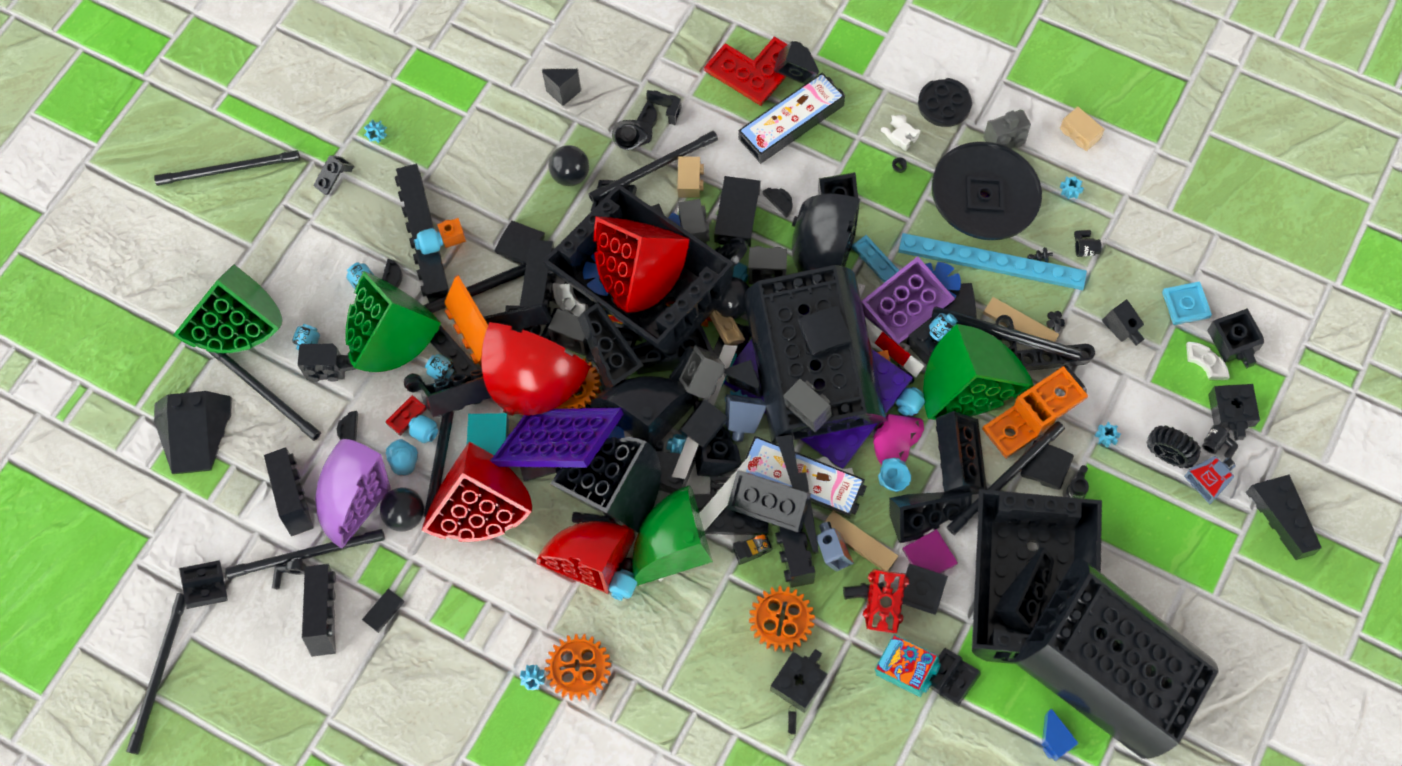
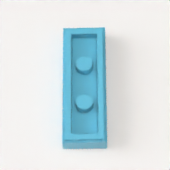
[852,235,899,283]

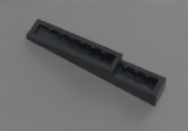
[776,434,819,554]

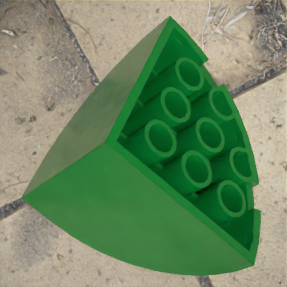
[173,264,282,353]
[345,271,441,372]
[923,324,1034,420]
[632,485,713,586]

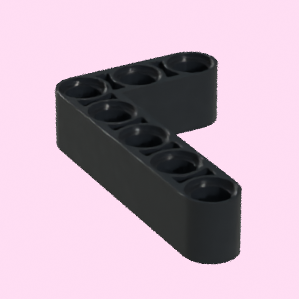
[994,315,1095,371]

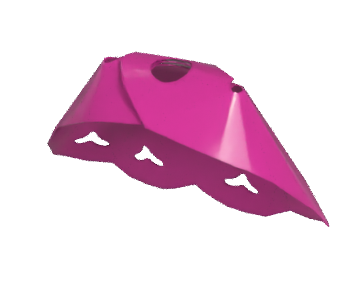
[873,414,924,466]

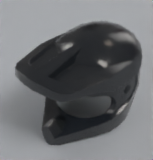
[612,120,652,150]

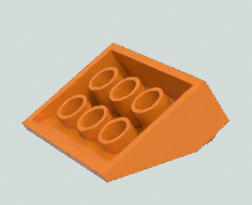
[444,275,488,369]

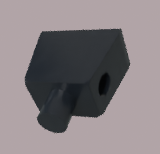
[1102,299,1145,346]

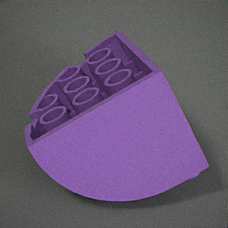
[315,439,391,549]

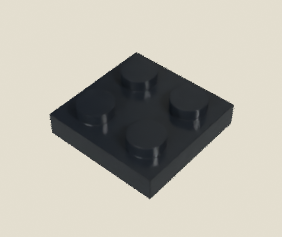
[903,563,948,615]

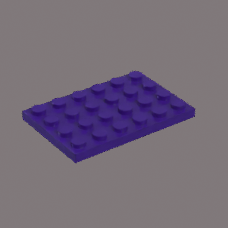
[490,408,624,468]

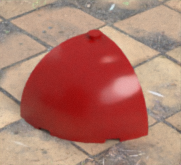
[594,217,690,313]
[481,322,591,416]
[421,441,532,542]
[536,521,635,595]

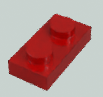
[385,395,427,436]

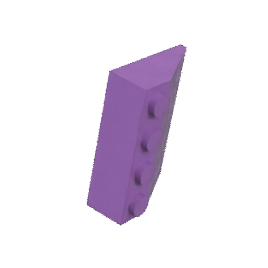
[861,256,955,345]

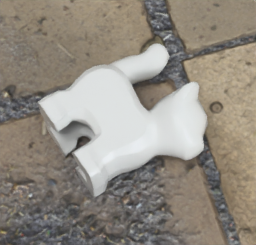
[881,115,920,151]

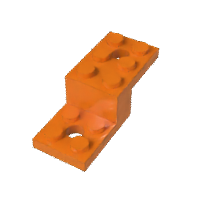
[982,366,1088,459]

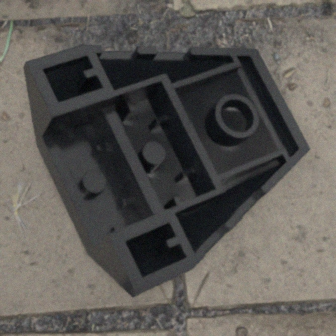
[154,391,232,474]

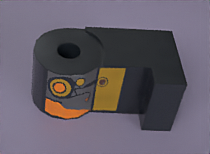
[733,534,773,565]

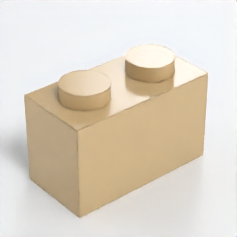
[1060,107,1105,151]
[677,157,704,198]

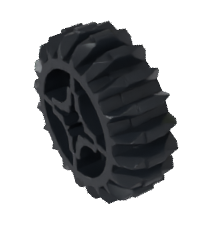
[1146,425,1201,469]

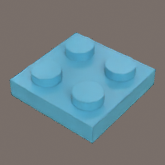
[1162,281,1212,325]

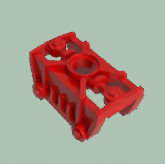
[863,569,909,633]

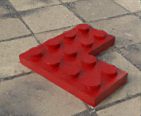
[704,36,788,106]

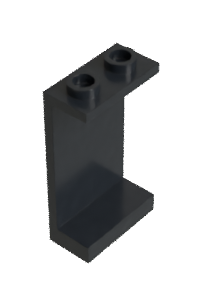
[714,176,761,247]

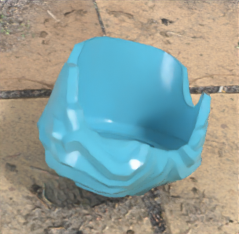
[386,439,418,475]
[878,458,911,492]

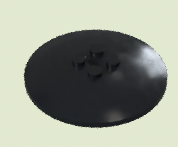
[931,142,1042,240]

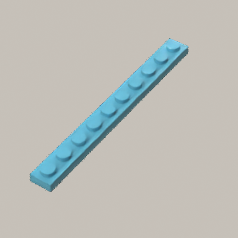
[898,233,1087,290]

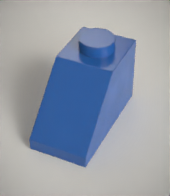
[1042,709,1078,761]

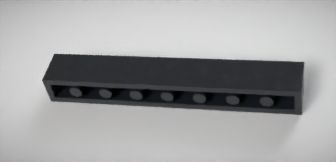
[394,163,449,302]

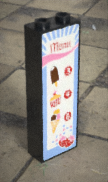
[738,73,845,164]
[744,436,867,519]

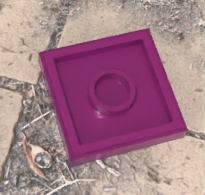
[902,529,958,573]

